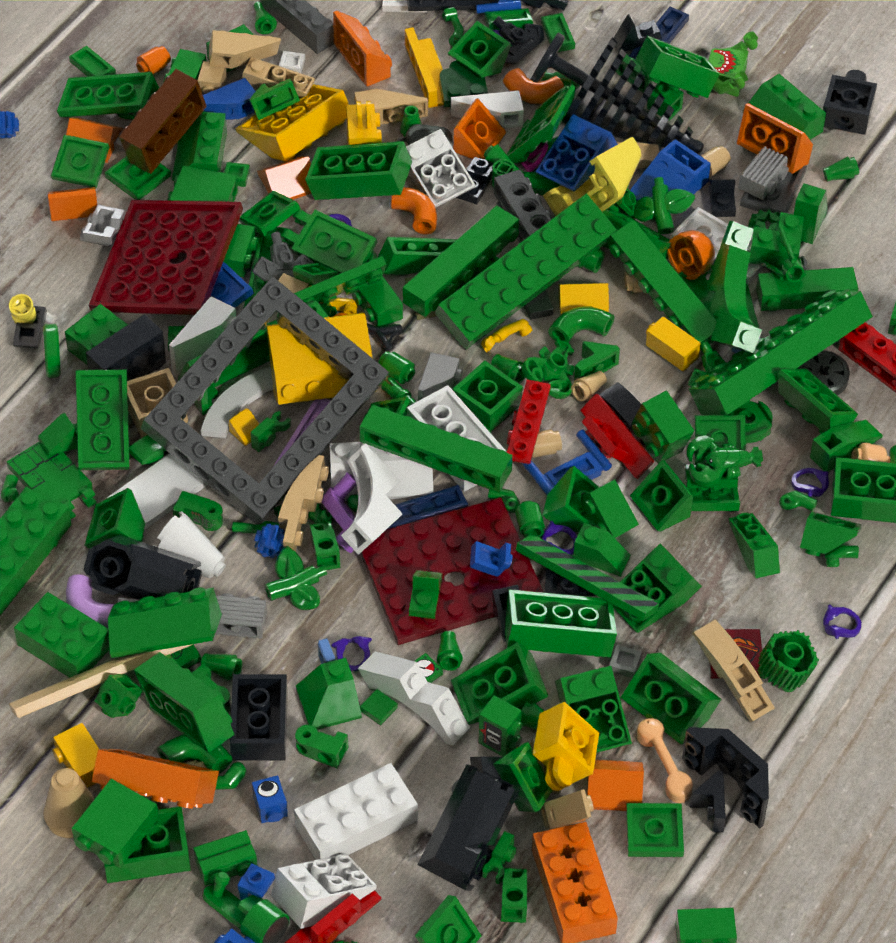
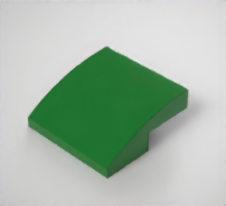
[685,465,740,511]

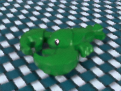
[521,339,575,400]
[686,435,763,488]

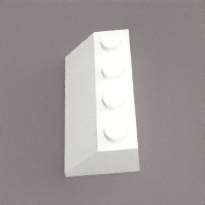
[407,385,506,492]
[330,442,433,501]

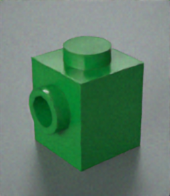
[647,81,684,121]

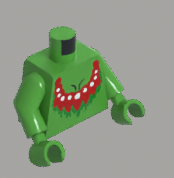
[708,31,758,97]

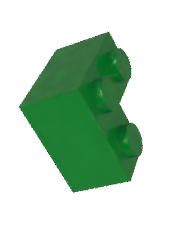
[748,212,804,269]

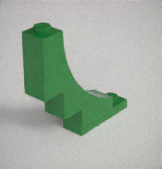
[705,221,762,353]

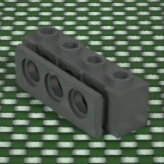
[494,169,552,243]

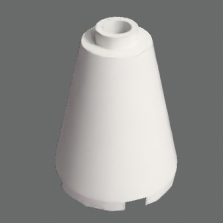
[153,511,226,578]

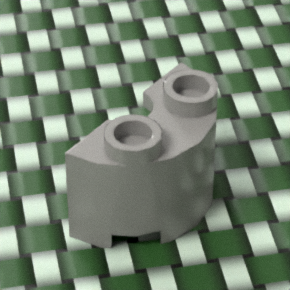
[80,205,125,246]

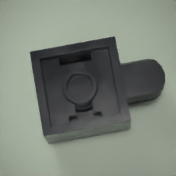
[823,69,877,135]

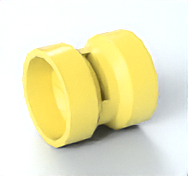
[9,294,37,324]

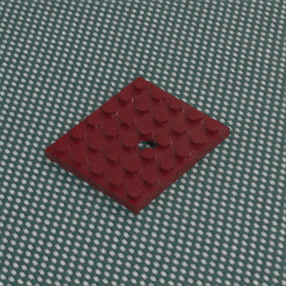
[88,200,243,315]
[360,497,544,645]

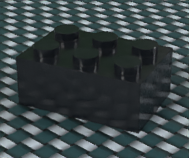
[86,314,166,381]
[230,674,288,761]

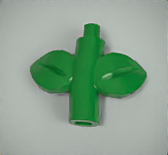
[633,177,695,234]
[264,546,327,610]

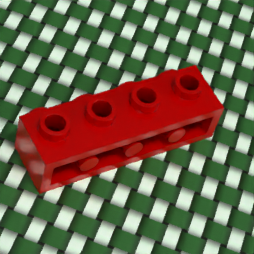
[838,322,896,392]

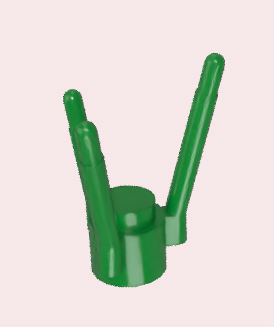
[761,227,806,282]

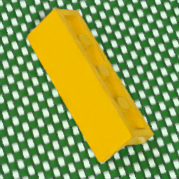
[405,27,443,108]

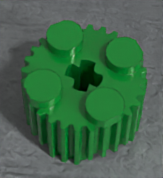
[757,630,819,693]

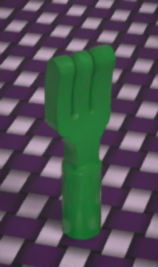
[232,521,280,533]

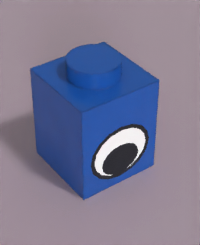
[252,775,288,824]

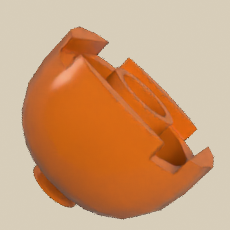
[667,230,715,280]

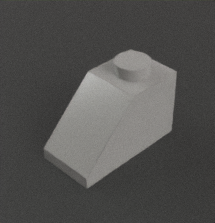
[418,353,463,401]

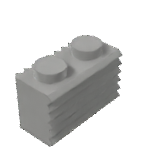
[738,146,789,200]
[216,593,267,639]

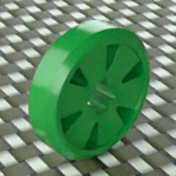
[43,324,61,378]

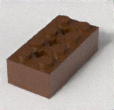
[119,69,207,174]

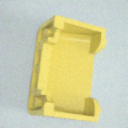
[543,137,641,216]

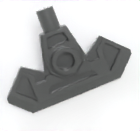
[252,232,314,282]

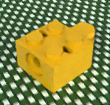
[346,101,382,145]
[533,702,599,791]

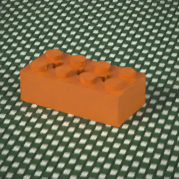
[92,749,219,809]
[532,822,618,943]

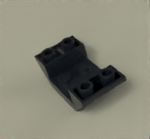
[682,727,769,829]

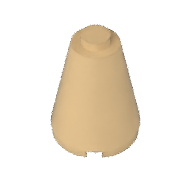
[43,768,95,838]

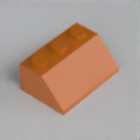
[333,11,392,87]
[737,103,813,174]

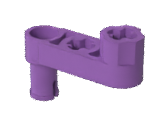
[322,472,357,553]

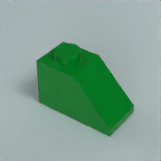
[573,523,631,577]

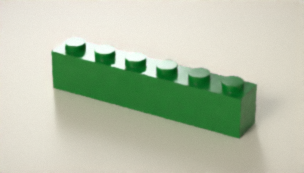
[403,205,519,317]
[609,220,717,351]
[360,405,513,493]

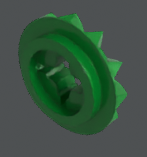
[748,209,780,230]

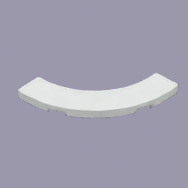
[201,367,273,438]

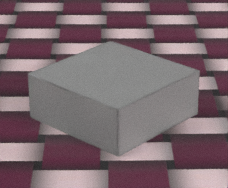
[609,645,642,678]

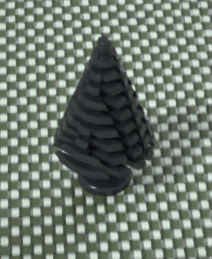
[530,32,704,154]

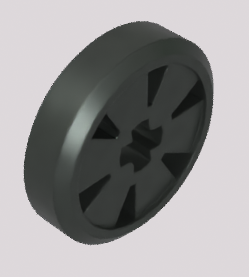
[796,350,850,395]

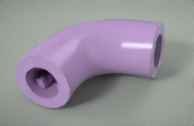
[66,575,115,628]

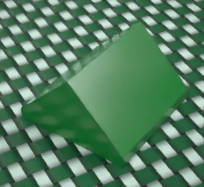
[448,21,511,78]
[630,460,693,532]
[493,742,553,812]

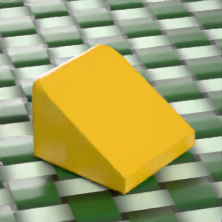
[229,408,259,446]

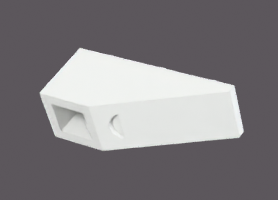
[451,91,524,128]

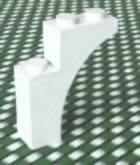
[341,444,402,555]
[358,651,470,746]

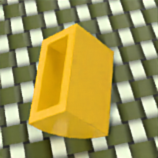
[558,283,609,314]

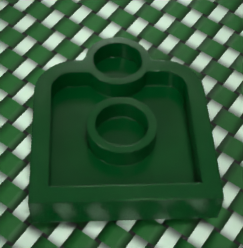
[439,60,488,107]

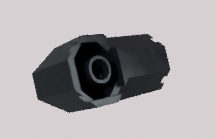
[84,535,202,600]
[417,764,520,891]

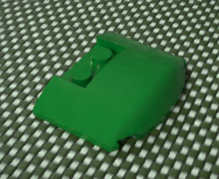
[507,84,576,163]

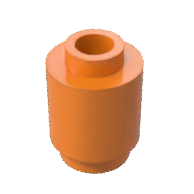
[136,46,171,74]

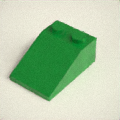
[451,642,549,725]

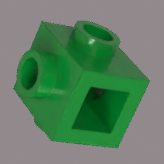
[94,674,142,718]

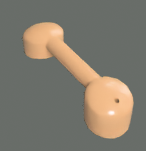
[636,718,693,803]

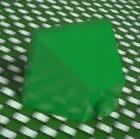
[542,466,599,532]
[84,488,145,548]
[800,511,862,556]
[295,658,362,730]

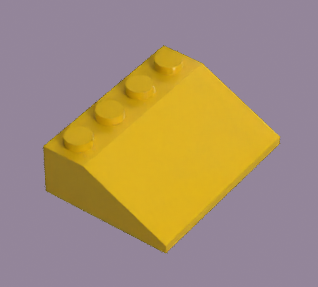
[235,84,349,161]
[267,313,376,405]

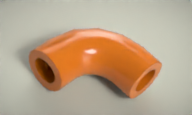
[503,68,564,104]
[391,187,437,235]

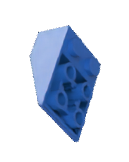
[535,114,618,192]
[630,139,711,214]

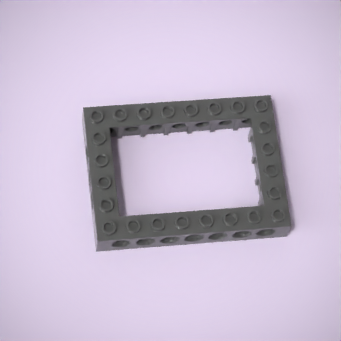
[141,277,389,525]

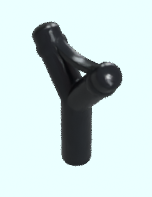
[367,323,403,351]

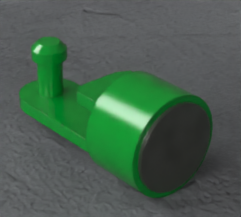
[202,872,290,943]

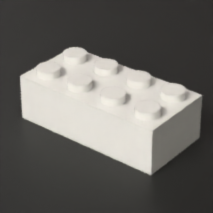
[294,763,418,860]

